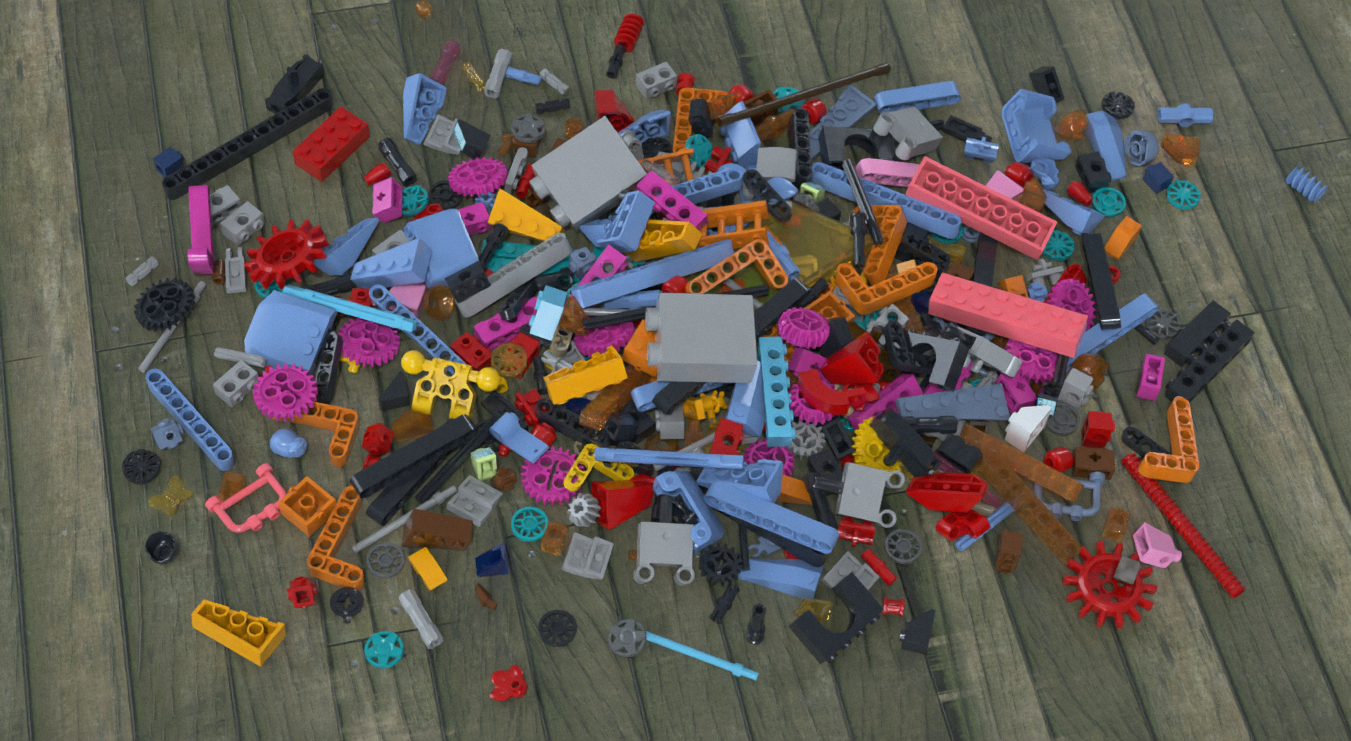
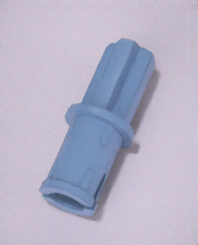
[506,67,542,85]

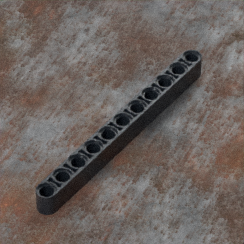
[162,88,333,200]
[652,277,811,415]

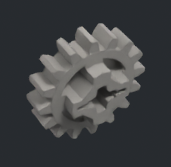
[788,421,826,460]

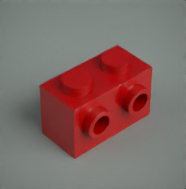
[450,332,494,371]

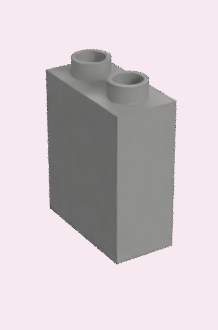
[529,116,647,233]
[645,293,757,383]

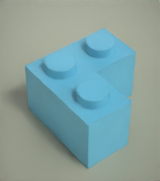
[528,285,567,341]

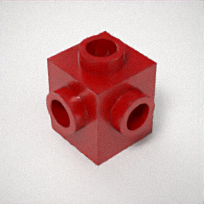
[348,288,375,318]
[361,423,394,456]
[287,576,318,608]

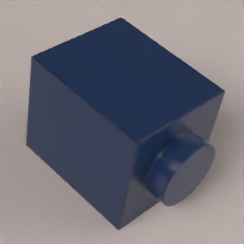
[153,147,184,178]
[1143,162,1174,194]

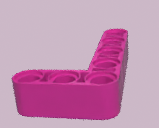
[188,185,214,275]

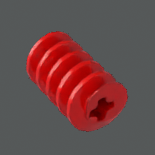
[614,13,645,53]

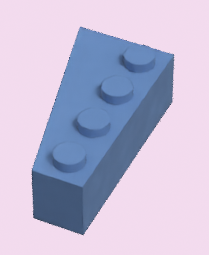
[350,238,432,289]

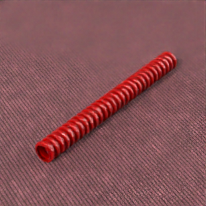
[1121,453,1245,598]

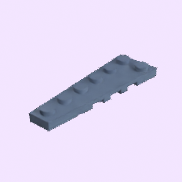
[810,85,877,161]
[895,383,1010,422]

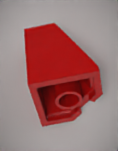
[594,90,634,133]
[820,331,884,384]
[591,481,653,529]

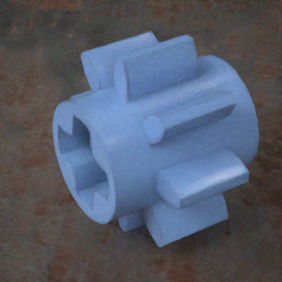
[475,192,496,213]
[1026,282,1048,302]

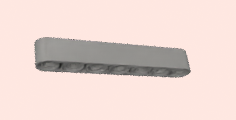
[455,233,572,317]

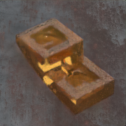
[708,92,741,119]

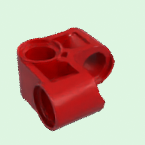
[936,509,991,541]

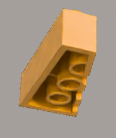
[487,189,566,243]
[624,220,702,262]
[543,345,628,405]
[191,599,286,667]

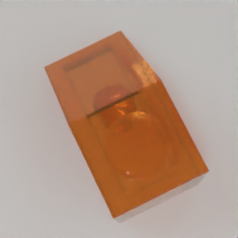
[1161,133,1200,166]

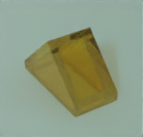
[793,598,833,626]

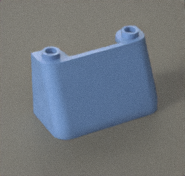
[1002,89,1071,163]
[404,209,479,289]
[652,471,724,556]

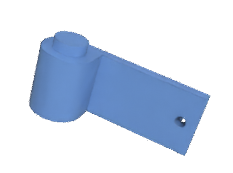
[489,412,549,464]

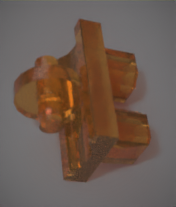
[684,418,704,447]

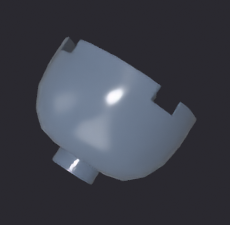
[1124,130,1159,166]

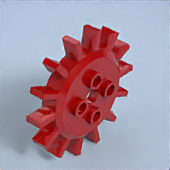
[244,219,329,289]
[1062,541,1158,630]

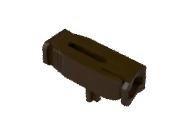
[848,322,901,383]

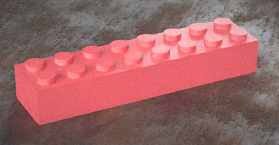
[905,156,1057,260]
[928,273,1088,358]

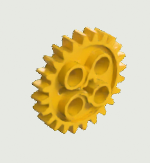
[852,416,904,478]

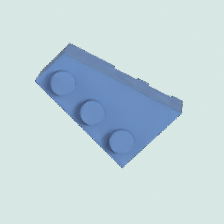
[597,190,655,253]

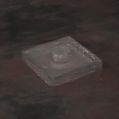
[641,160,683,186]

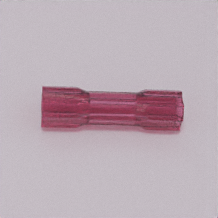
[429,40,460,85]

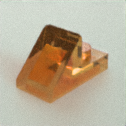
[559,296,589,336]

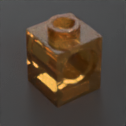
[1102,507,1131,542]
[541,521,568,556]

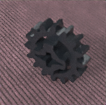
[698,543,742,586]

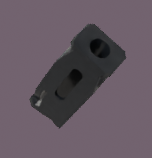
[265,54,324,114]
[869,407,941,477]

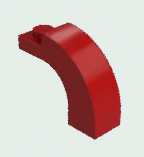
[797,369,866,415]

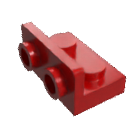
[514,389,548,427]

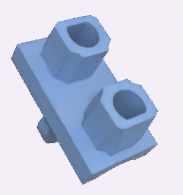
[964,136,999,163]

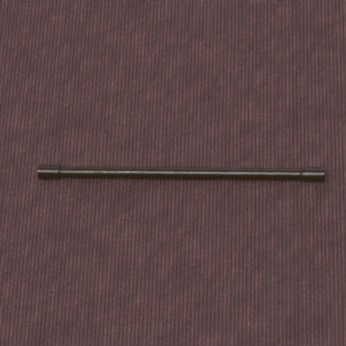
[716,62,891,128]

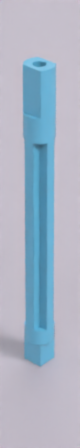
[283,285,417,332]

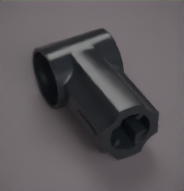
[536,267,574,291]

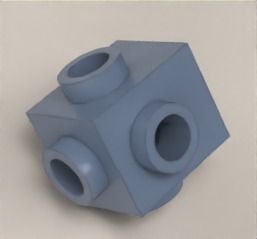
[568,247,596,280]
[150,419,184,450]

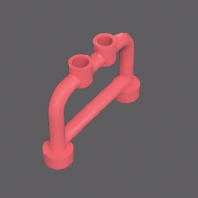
[205,463,287,533]

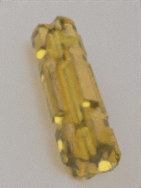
[462,61,485,91]

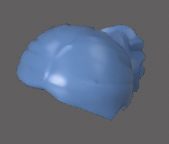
[1030,157,1059,190]
[270,428,307,458]

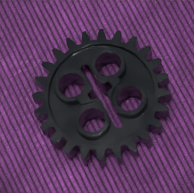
[134,278,196,332]

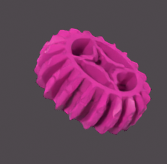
[778,307,830,349]
[789,376,838,426]
[743,437,795,477]

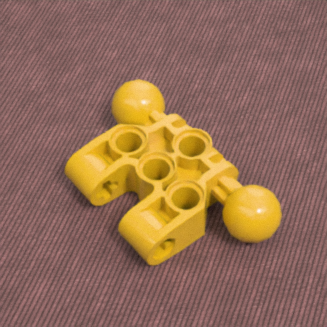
[401,350,501,419]

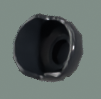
[144,531,178,565]

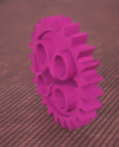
[448,157,508,197]
[1047,279,1096,332]
[338,317,400,368]
[573,321,635,357]
[1005,339,1058,384]
[253,363,318,422]
[521,446,584,507]

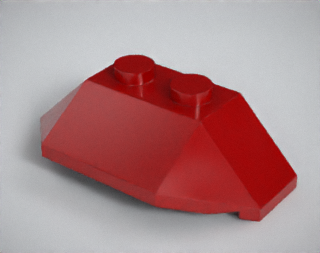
[906,472,988,513]

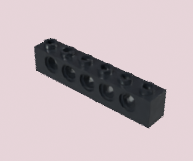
[1165,319,1255,403]

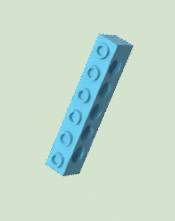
[758,337,795,447]

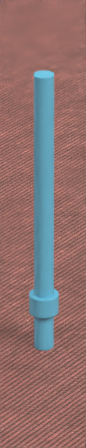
[646,631,759,681]

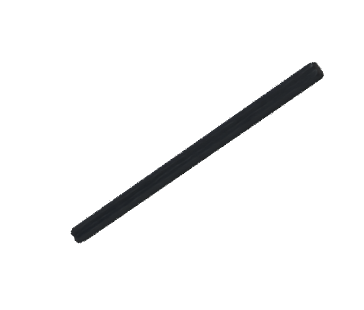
[583,284,769,330]

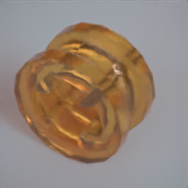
[415,0,433,18]

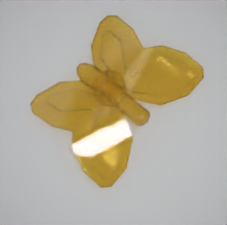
[147,475,193,516]

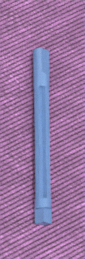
[594,447,744,470]

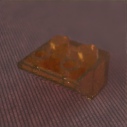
[1017,176,1047,214]

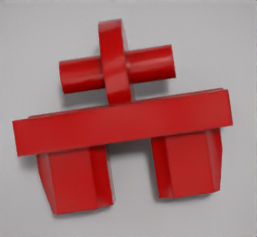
[704,146,733,173]
[838,516,876,547]

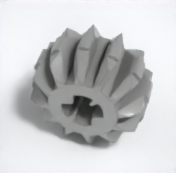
[567,493,602,527]

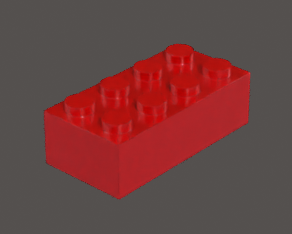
[292,106,370,182]

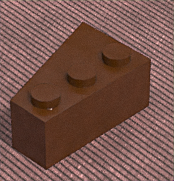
[401,509,473,551]

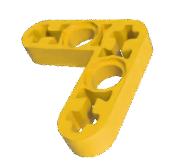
[563,444,634,491]

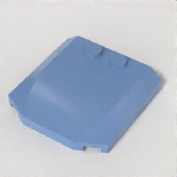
[244,290,337,375]

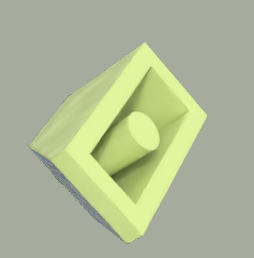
[800,182,825,214]
[471,447,497,481]

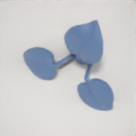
[718,163,798,233]

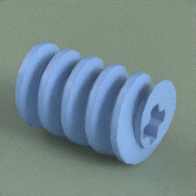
[1286,167,1328,203]

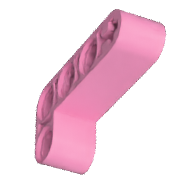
[855,158,919,187]

